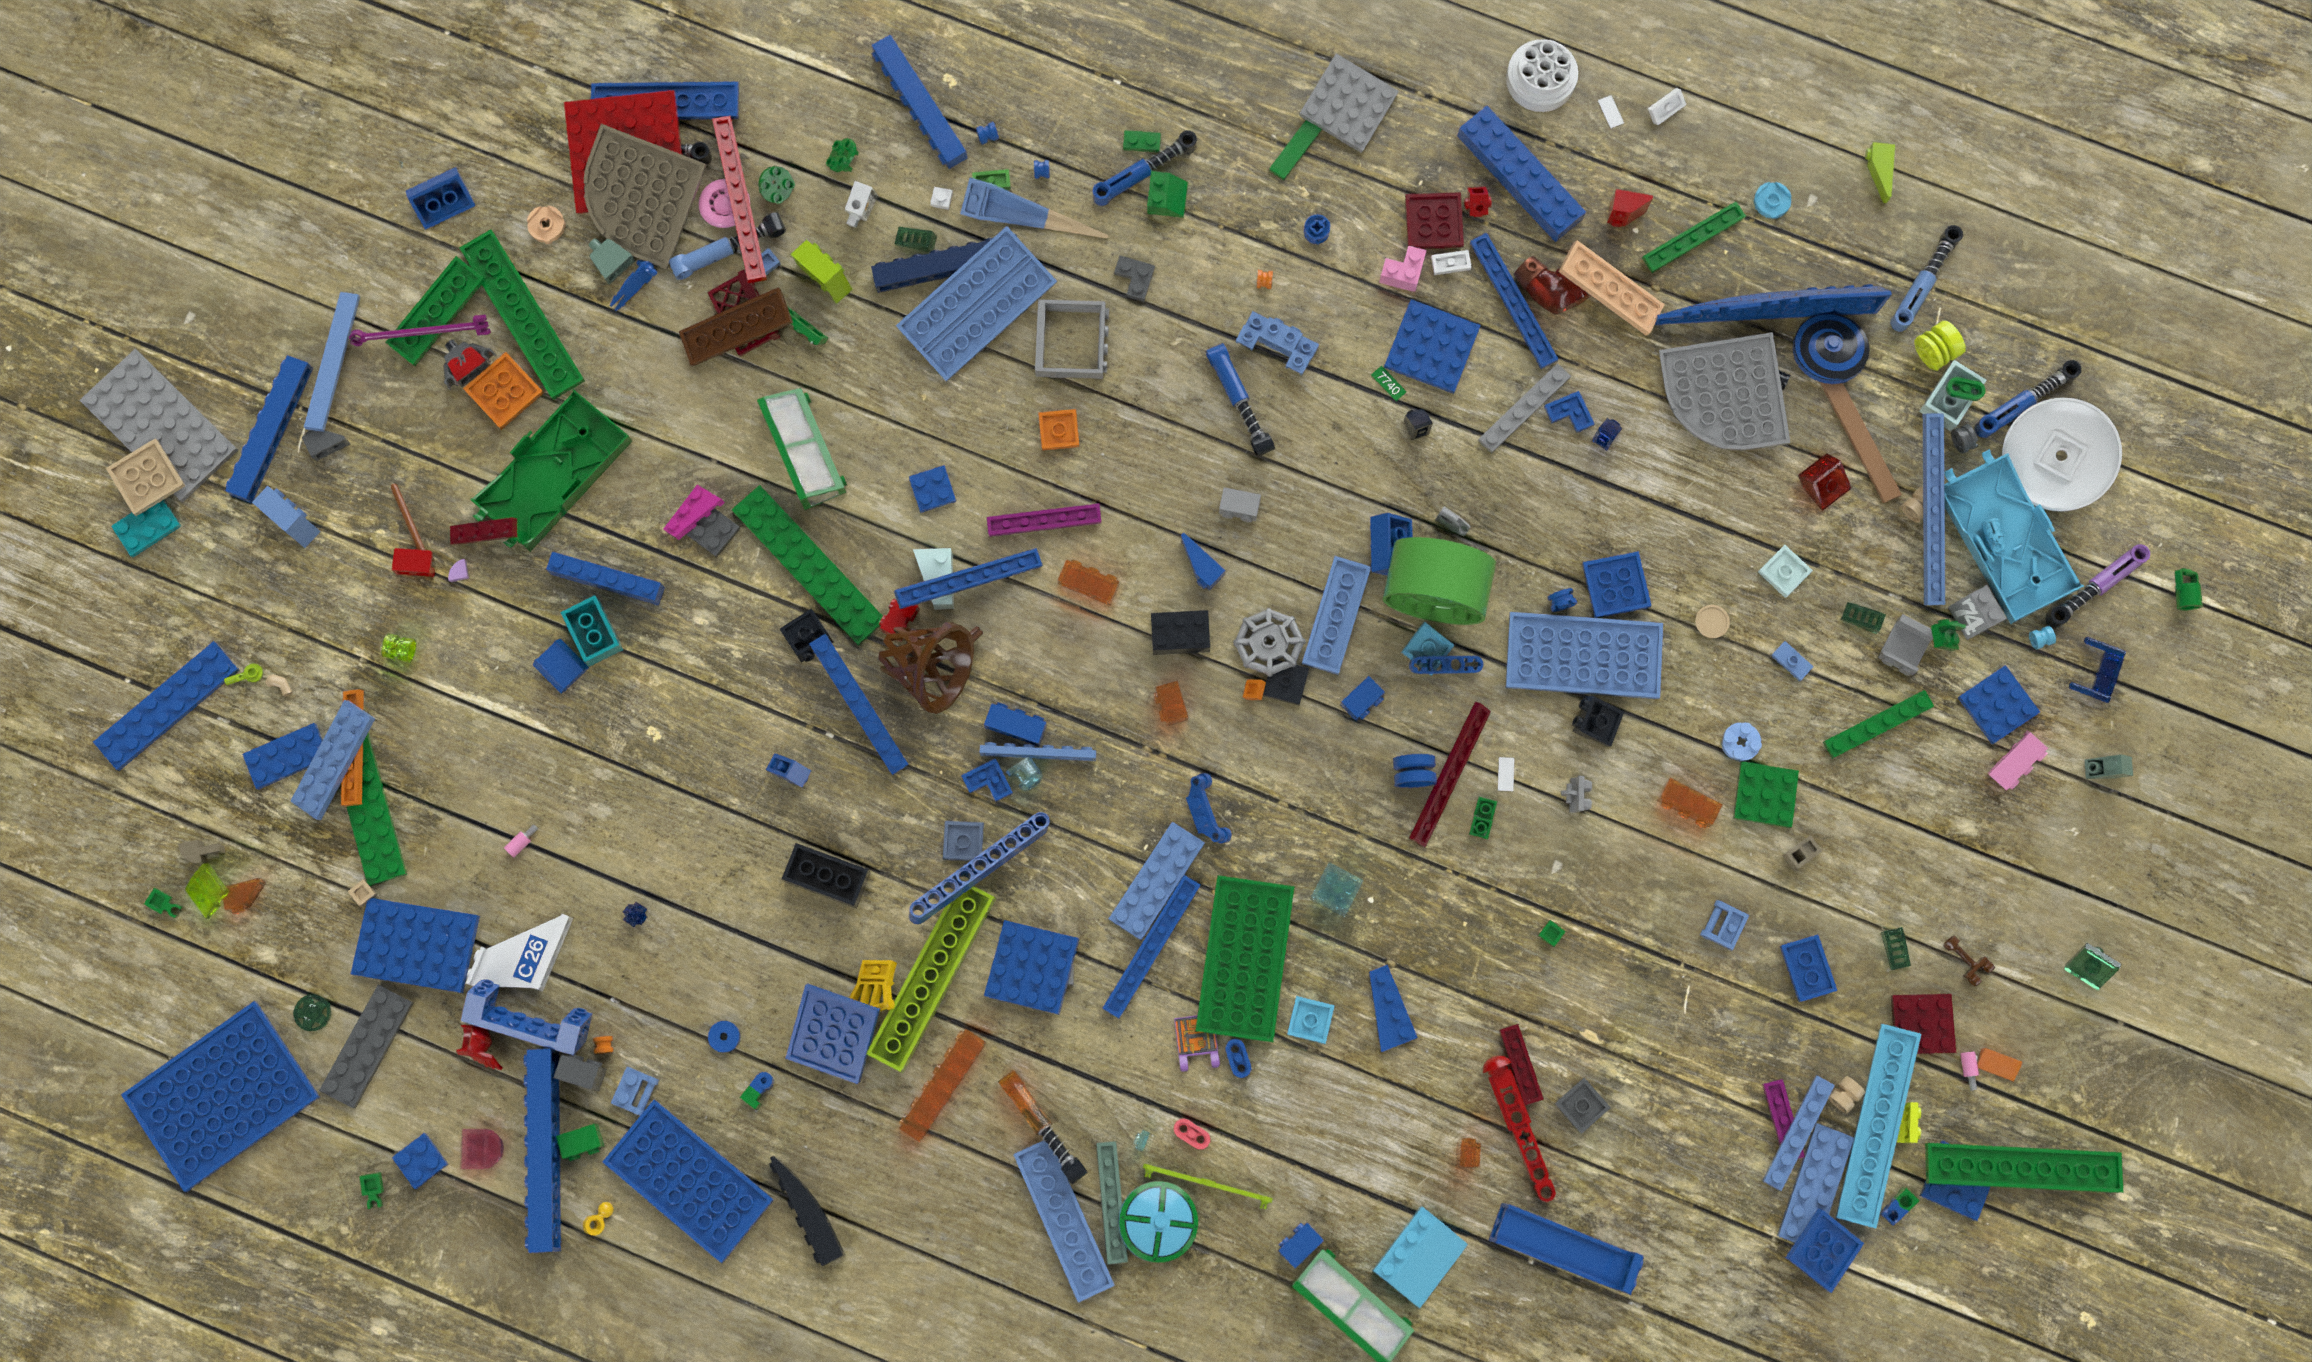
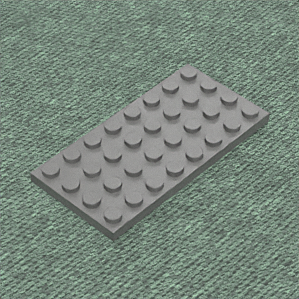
[80,349,238,502]

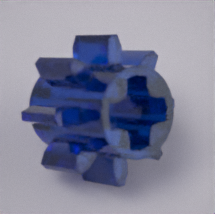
[623,902,647,927]

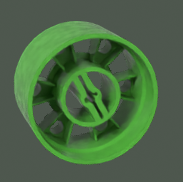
[1383,537,1496,625]

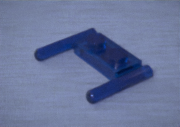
[2069,637,2126,703]

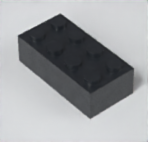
[782,843,871,909]

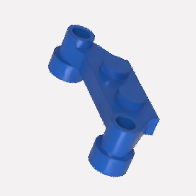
[1186,773,1232,843]

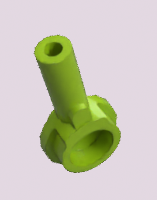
[224,663,263,685]

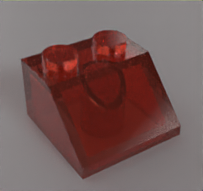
[1798,453,1852,511]

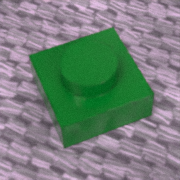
[1538,920,1566,948]

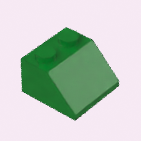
[1147,171,1188,218]

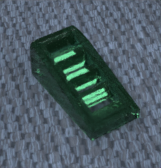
[894,227,937,252]
[1840,602,1886,634]
[1881,927,1911,971]

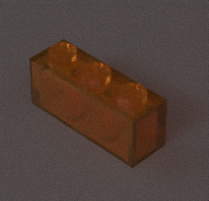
[1058,559,1120,606]
[1657,778,1723,828]

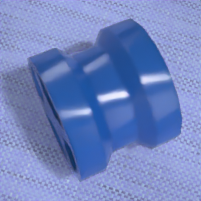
[1034,160,1050,179]

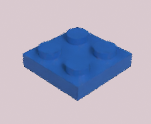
[909,465,957,513]
[392,1133,449,1189]

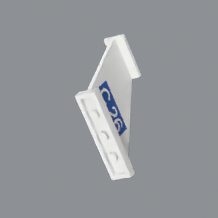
[466,914,573,992]

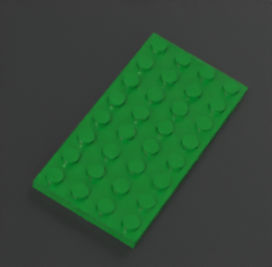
[1195,875,1295,1042]

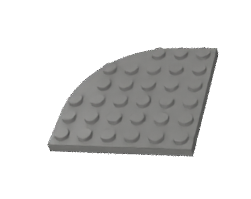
[1659,332,1790,451]

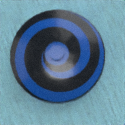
[1793,313,1870,384]

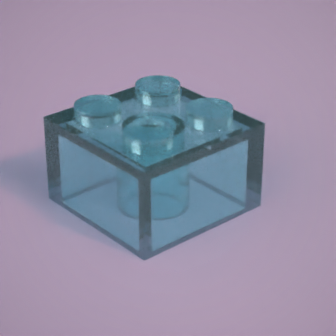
[1310,862,1364,917]

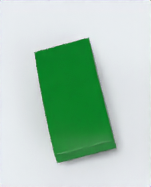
[1469,796,1498,839]

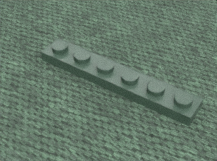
[1096,1141,1128,1264]

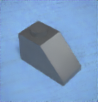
[302,430,350,461]

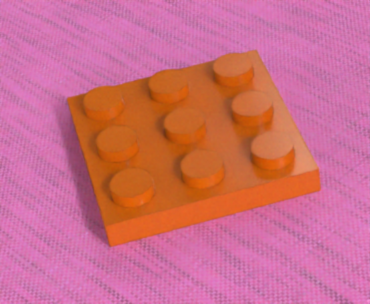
[463,352,544,430]

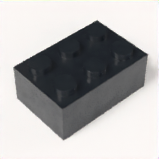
[1151,610,1210,655]

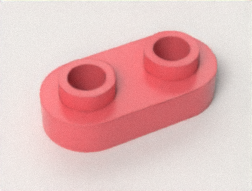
[1174,1119,1210,1150]

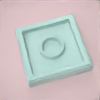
[1758,545,1813,598]

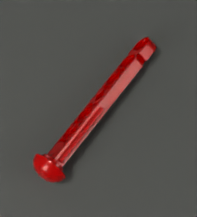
[1482,1055,1556,1202]

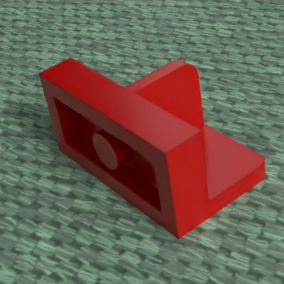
[391,548,435,577]

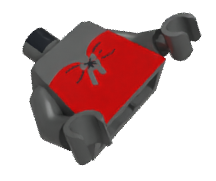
[443,340,496,391]

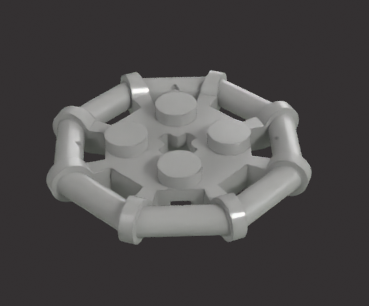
[1233,608,1306,677]

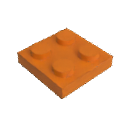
[1038,409,1080,451]

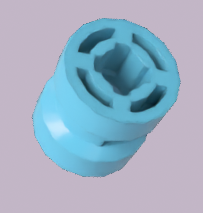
[2029,626,2056,650]

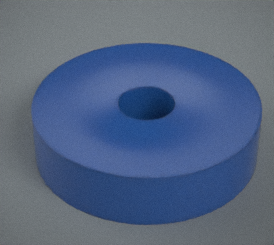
[708,1021,741,1053]

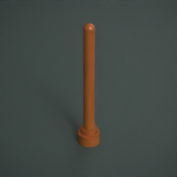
[391,483,434,562]

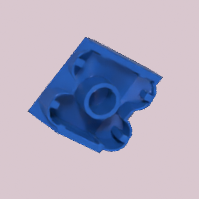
[533,639,589,694]

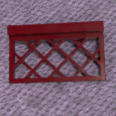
[707,269,781,357]

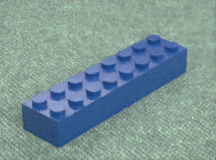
[1457,106,1586,242]

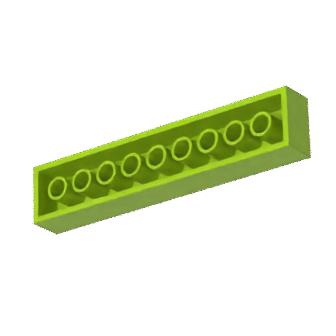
[866,879,996,1073]

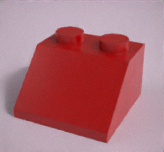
[1607,189,1653,227]

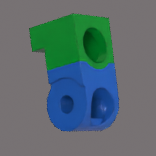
[739,1072,774,1110]
[1880,1187,1920,1225]

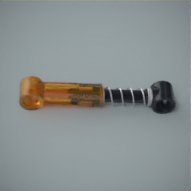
[998,1070,1088,1185]

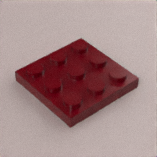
[1405,192,1464,249]
[1891,994,1957,1054]

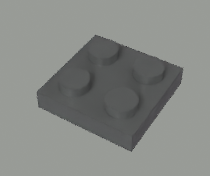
[687,508,740,558]
[1554,1077,1611,1134]

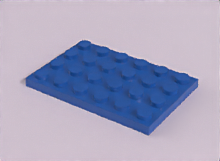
[351,898,480,993]

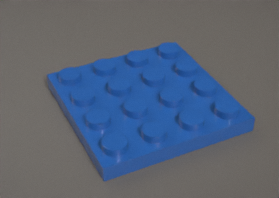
[1384,299,1481,394]
[984,920,1079,1015]
[785,984,880,1084]

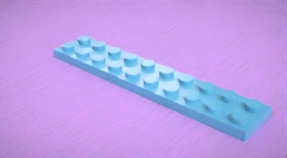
[1835,1024,1921,1228]

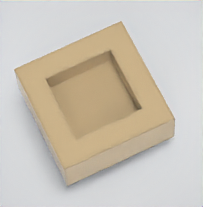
[348,879,377,907]

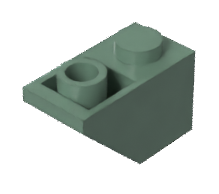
[2084,754,2133,779]

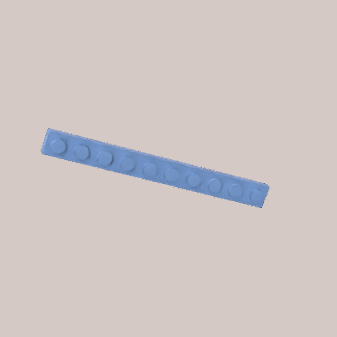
[1923,413,1945,605]

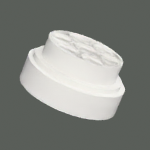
[1506,39,1578,112]

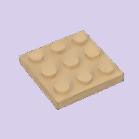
[106,438,186,516]

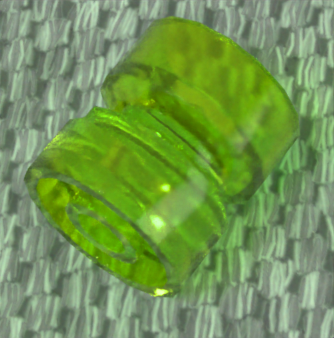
[381,633,416,663]

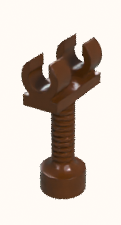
[1943,935,1995,986]

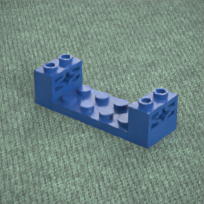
[461,979,593,1055]

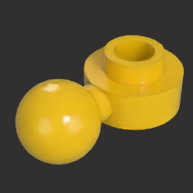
[583,1202,614,1235]

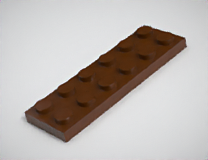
[679,287,793,367]

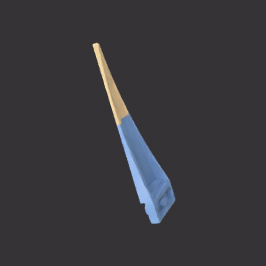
[960,178,1109,238]

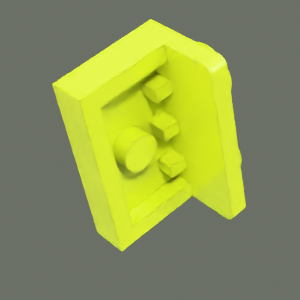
[1896,1102,1921,1144]

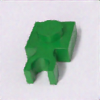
[144,887,183,918]
[359,1172,384,1209]

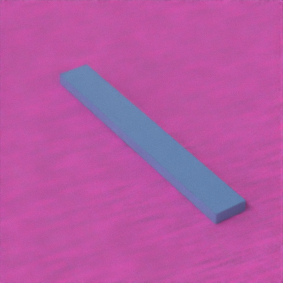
[304,292,360,432]

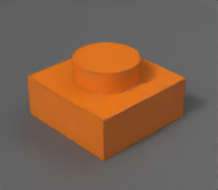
[1242,679,1266,701]

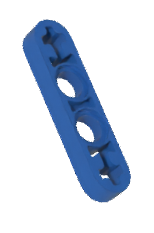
[1409,656,1484,674]

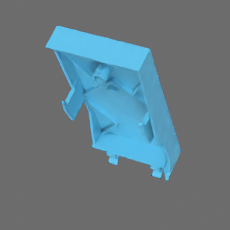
[1944,449,2084,624]

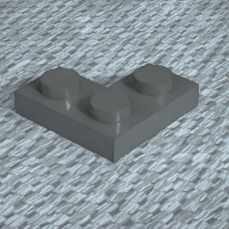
[1114,255,1155,302]

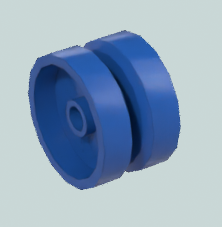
[1393,754,1437,788]

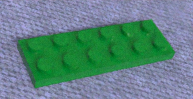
[385,256,486,366]

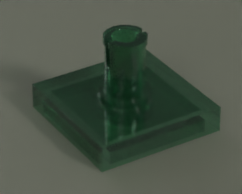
[2064,943,2121,990]

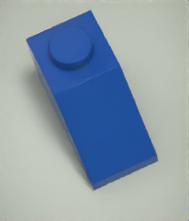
[766,753,811,787]

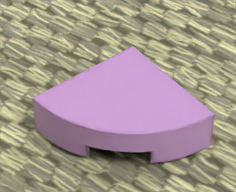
[448,559,469,582]

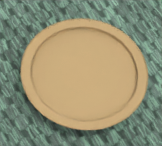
[1695,605,1730,638]

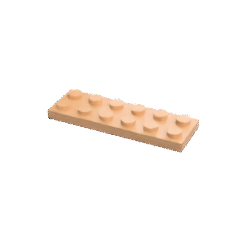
[1558,240,1665,335]

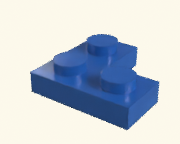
[1544,391,1595,433]
[961,758,1013,802]

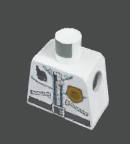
[845,181,878,228]

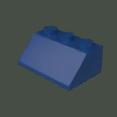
[405,167,476,230]
[1370,513,1413,575]

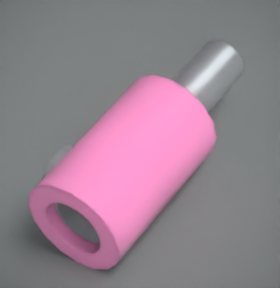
[504,824,538,857]
[1960,1052,1979,1091]

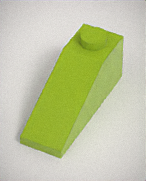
[1865,142,1895,203]

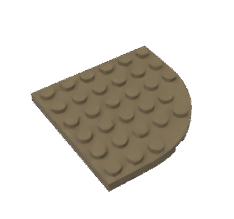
[584,124,707,270]

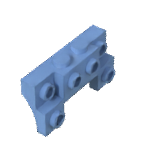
[1235,311,1319,376]

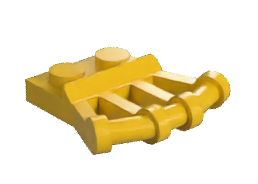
[849,960,897,1012]

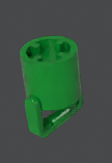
[2175,568,2203,611]

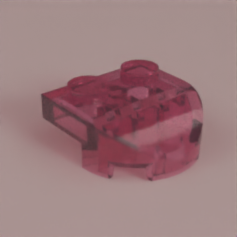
[460,1129,504,1169]

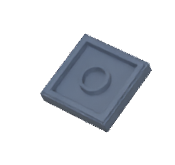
[943,821,984,861]

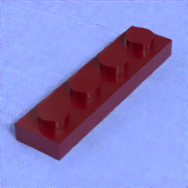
[450,517,517,545]
[1499,1024,1544,1105]

